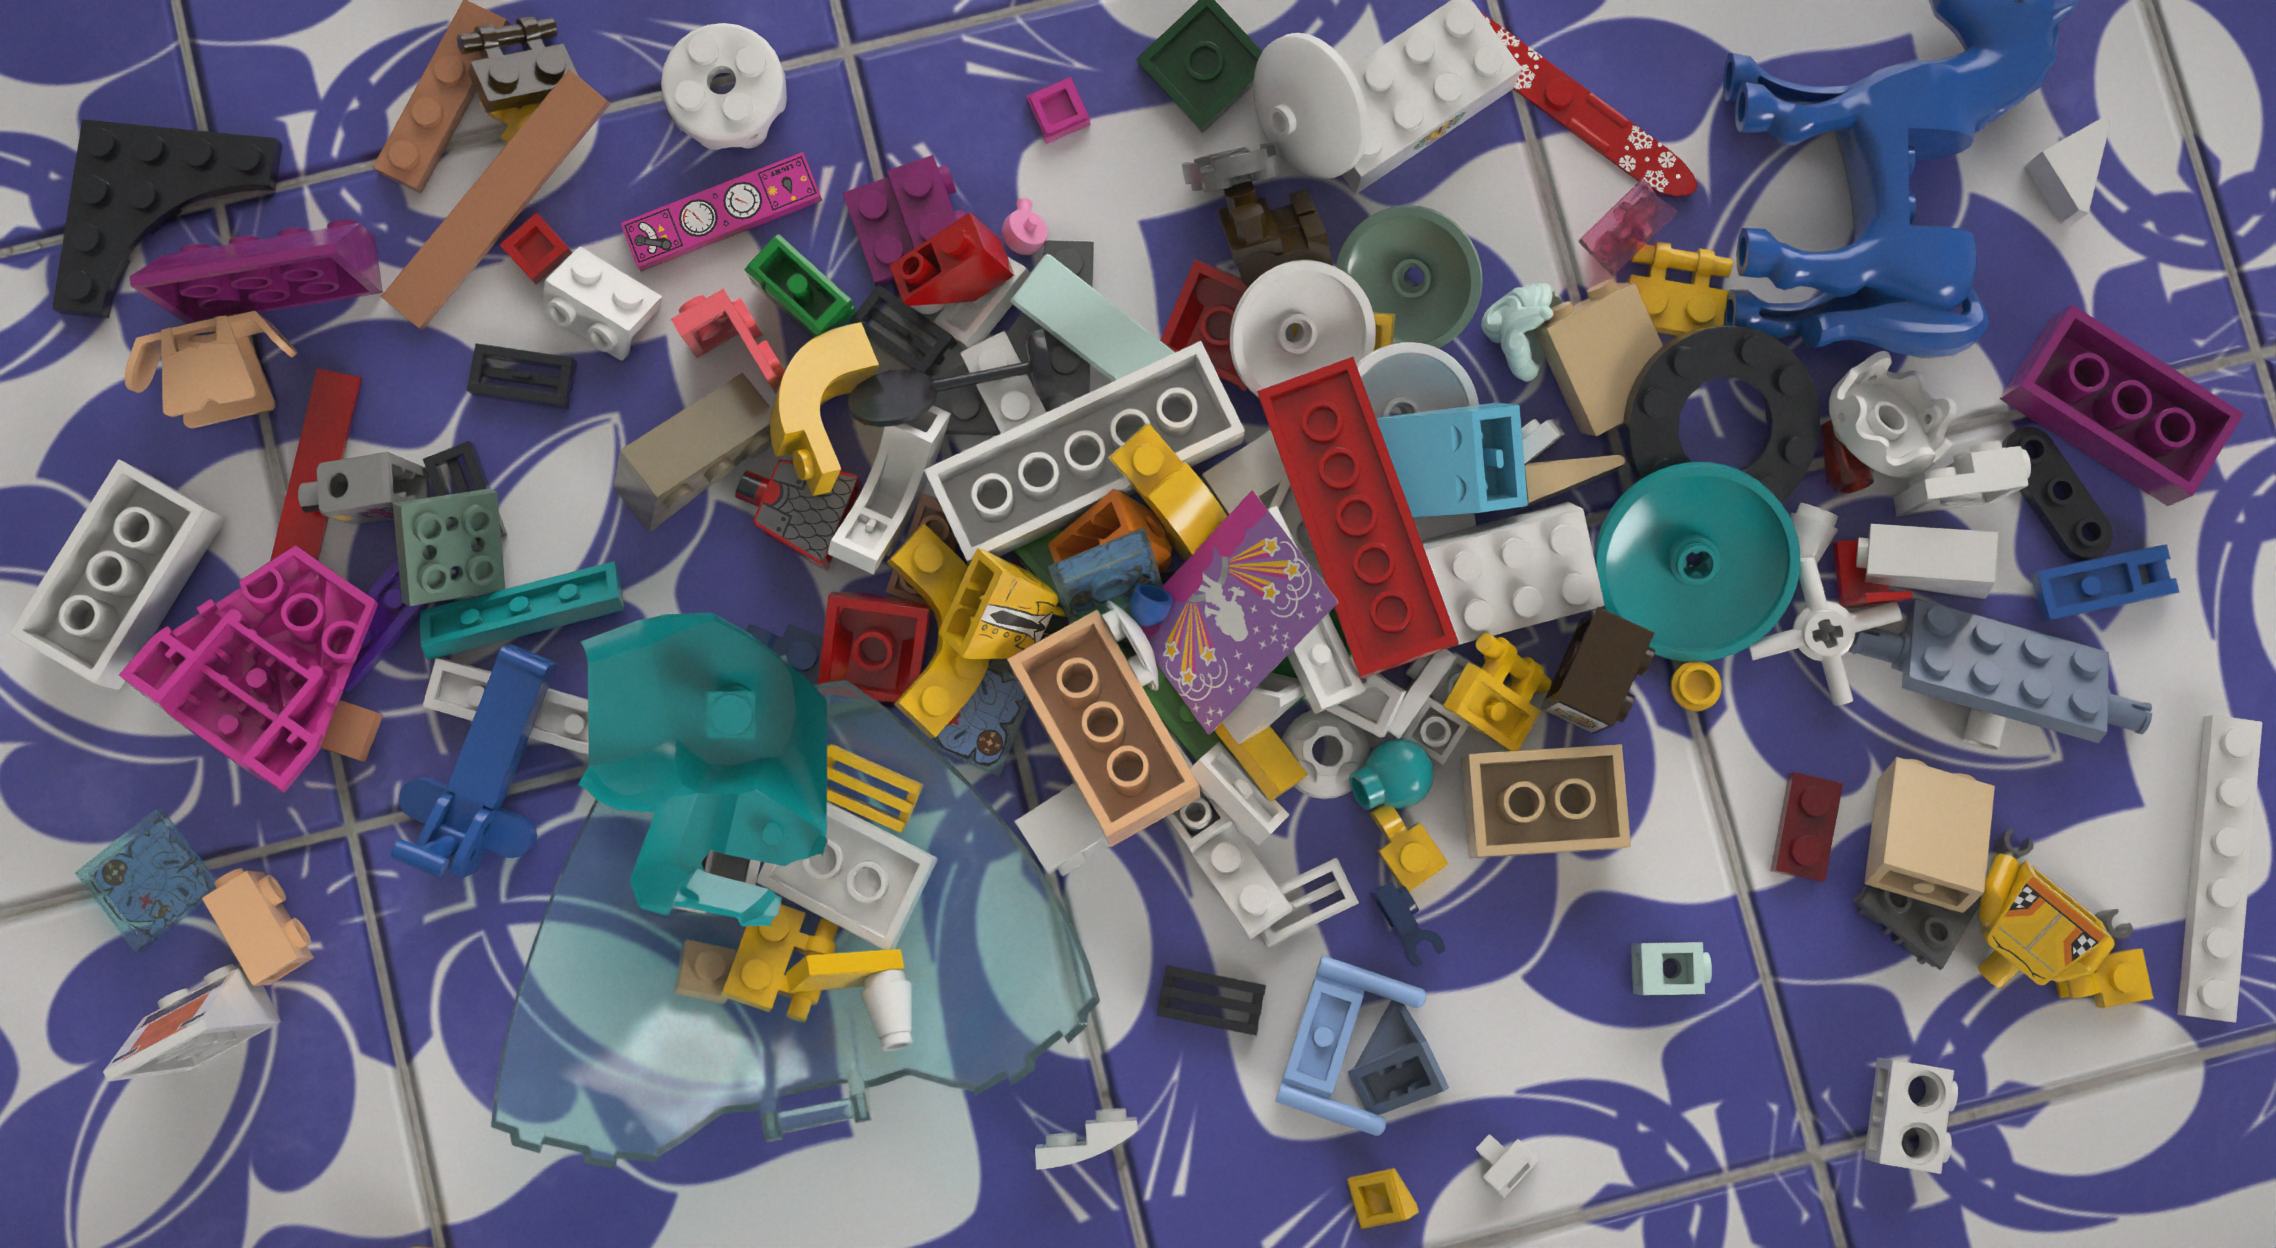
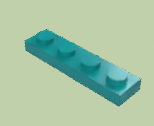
[420,561,624,660]

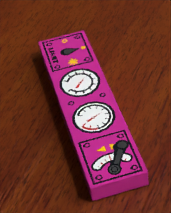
[620,152,823,272]

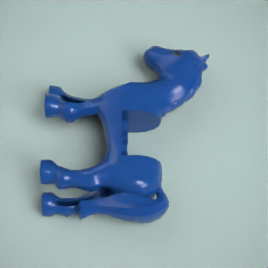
[1723,0,2080,358]

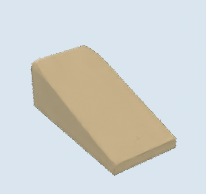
[1521,455,1625,509]

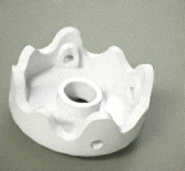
[661,23,787,150]
[1829,351,1957,478]

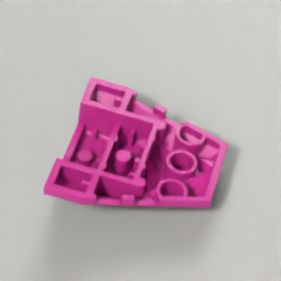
[119,545,378,793]

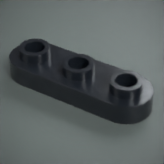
[2002,427,2112,561]

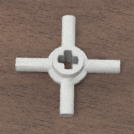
[1748,556,1902,706]

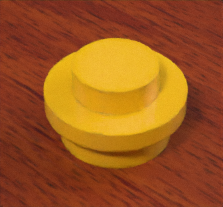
[1670,662,1722,711]

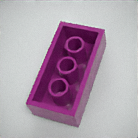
[2000,305,2244,506]

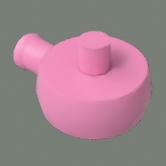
[1001,198,1048,255]

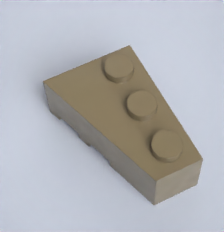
[614,372,772,533]

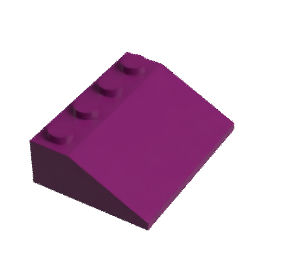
[130,220,383,324]

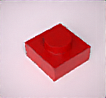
[499,212,573,285]

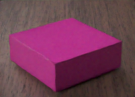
[1026,77,1091,144]

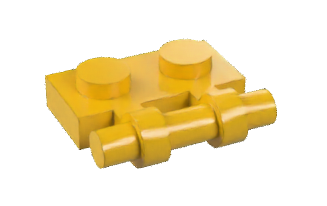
[1627,241,1733,336]
[1443,633,1552,751]
[721,904,839,1022]

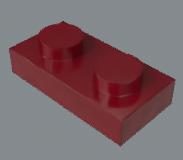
[1770,772,1843,882]

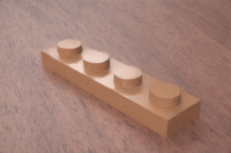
[372,0,510,194]

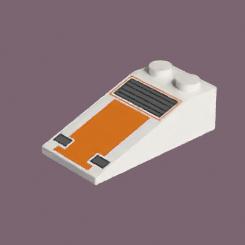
[103,964,281,1082]

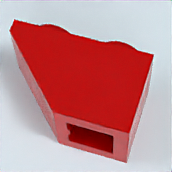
[890,212,1015,306]

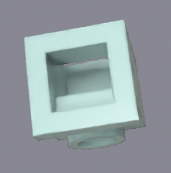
[1631,942,1712,995]

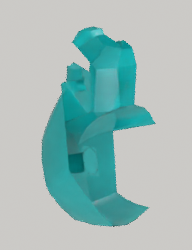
[578,613,827,926]

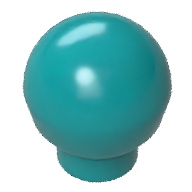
[1349,739,1434,810]

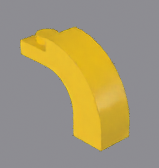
[770,322,879,497]
[1108,424,1227,562]

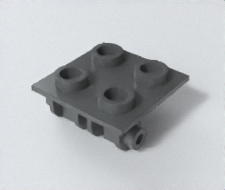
[1852,886,1981,970]

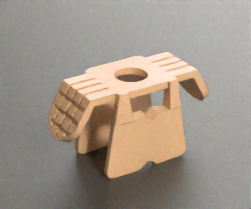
[125,311,298,429]

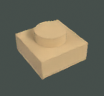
[674,939,736,1004]

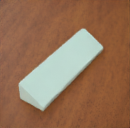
[1010,254,1175,382]

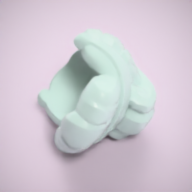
[1481,283,1564,382]

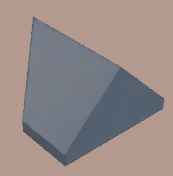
[1348,1000,1449,1115]

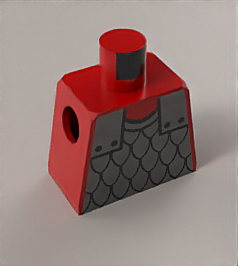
[735,459,863,571]

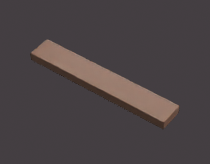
[381,69,611,330]

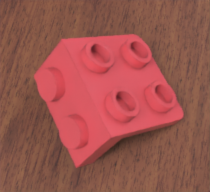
[671,288,785,394]

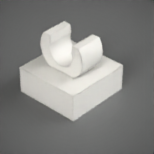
[1476,1134,1538,1198]

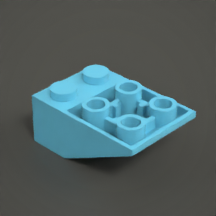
[1376,402,1528,518]

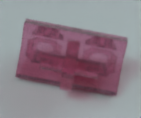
[1578,178,1678,276]

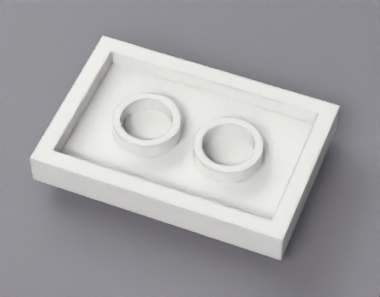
[756,801,938,950]

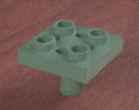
[393,489,505,606]

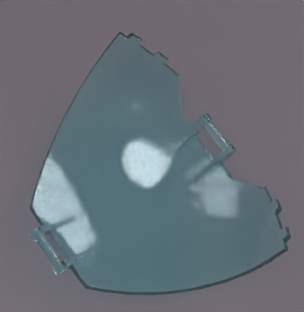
[491,655,1100,1168]

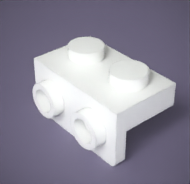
[541,246,662,361]

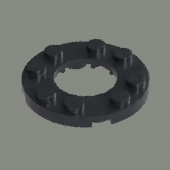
[1623,325,1820,503]

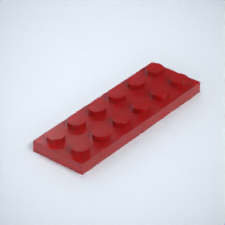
[1257,357,1459,679]

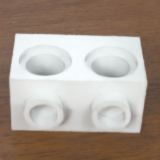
[1864,1057,1958,1174]

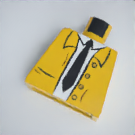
[938,548,1066,659]

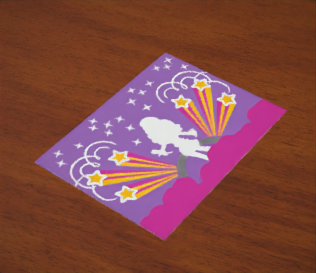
[1138,490,1339,735]

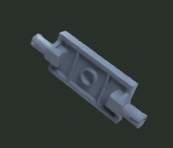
[1849,598,2152,743]

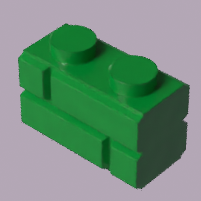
[744,234,856,338]

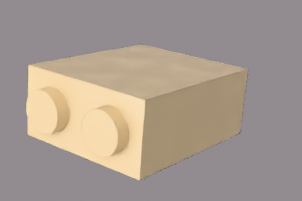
[1533,278,1663,436]
[1864,757,1995,913]

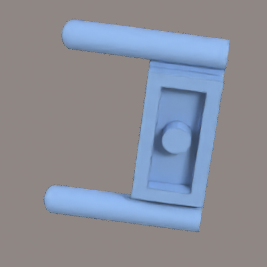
[1275,955,1426,1136]

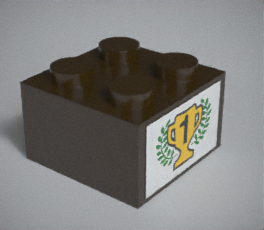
[1540,607,1655,734]

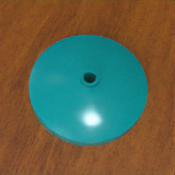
[1594,462,1801,662]

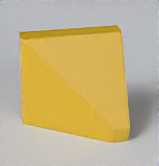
[1347,1168,1419,1229]

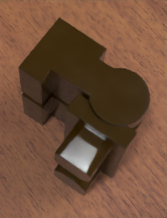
[1217,181,1333,288]

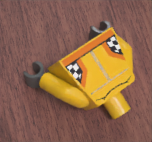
[1977,828,2133,989]

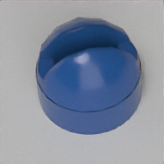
[1130,583,1174,627]

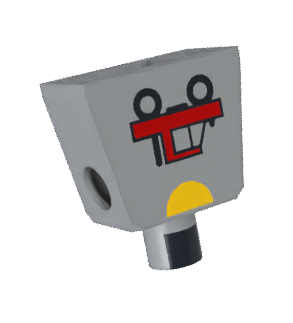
[298,452,430,524]

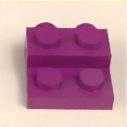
[843,155,965,287]

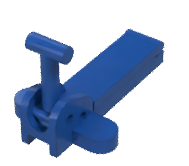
[390,644,558,879]

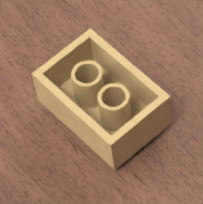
[1461,744,1631,859]

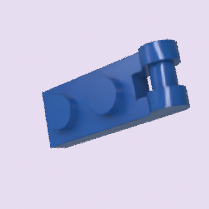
[2030,544,2180,622]

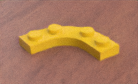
[887,524,990,739]

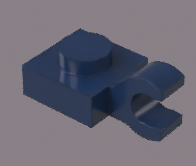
[746,624,823,688]
[1370,881,1445,967]

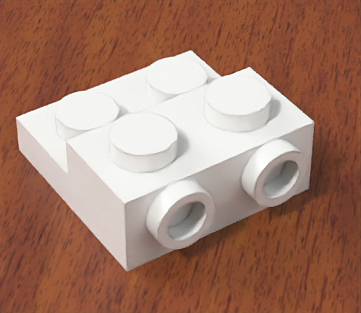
[1893,441,2031,516]

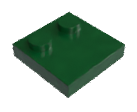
[1136,0,1263,133]

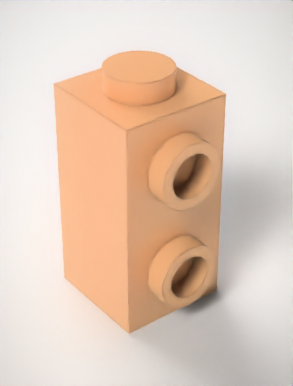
[202,868,314,986]

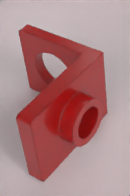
[1833,540,1913,608]

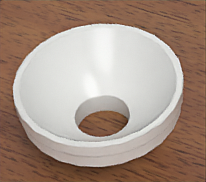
[1281,710,1370,799]

